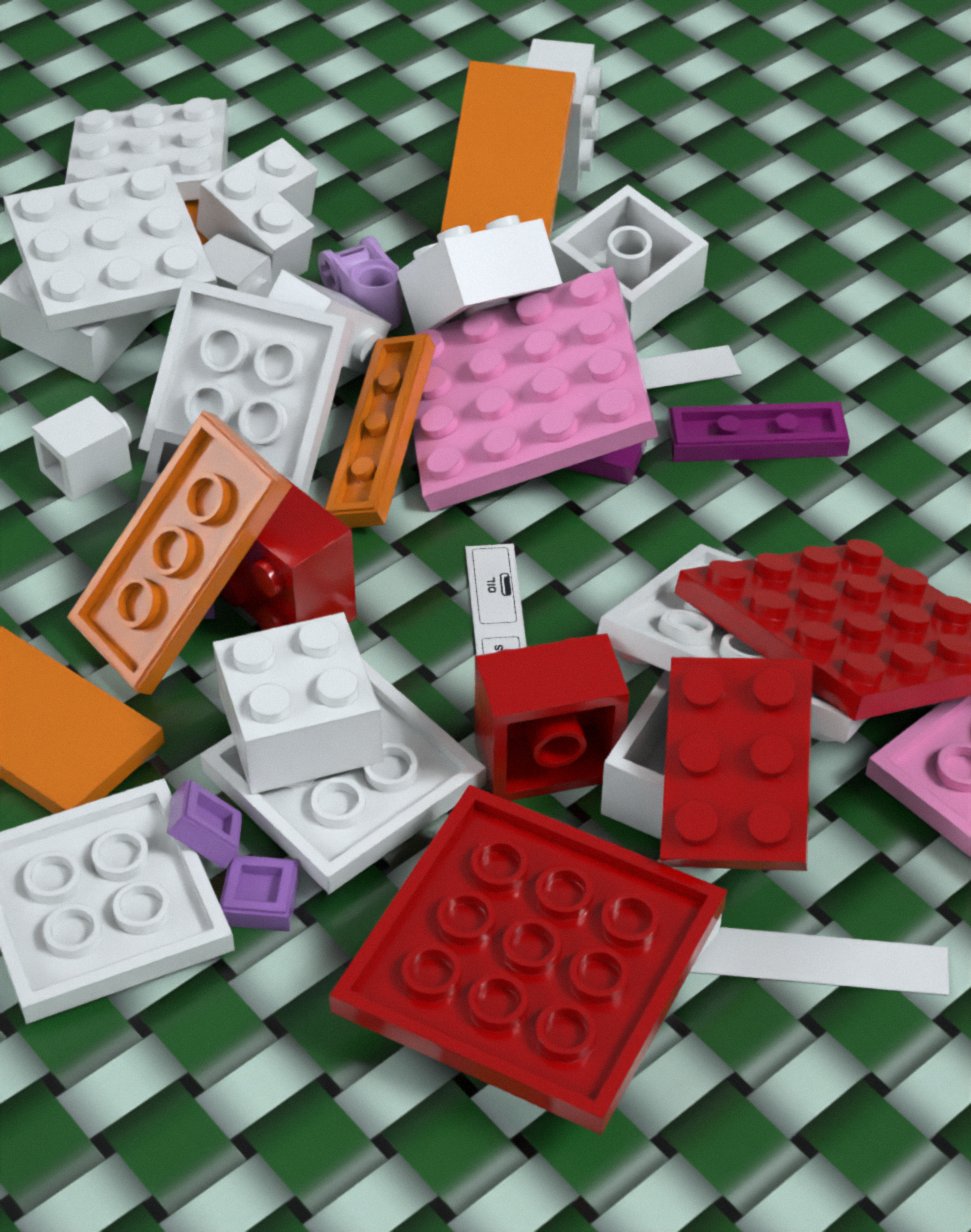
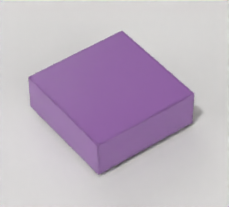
[167,779,242,869]
[220,855,301,932]

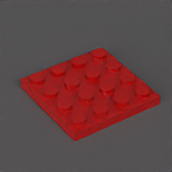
[674,539,971,721]
[329,784,727,1135]

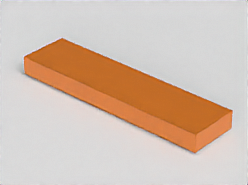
[325,333,436,528]

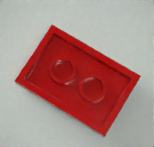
[660,657,813,871]

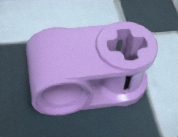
[318,236,403,331]

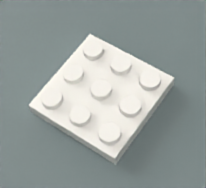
[65,97,229,201]
[3,164,217,332]
[138,277,354,495]
[200,659,486,894]
[0,778,235,1024]

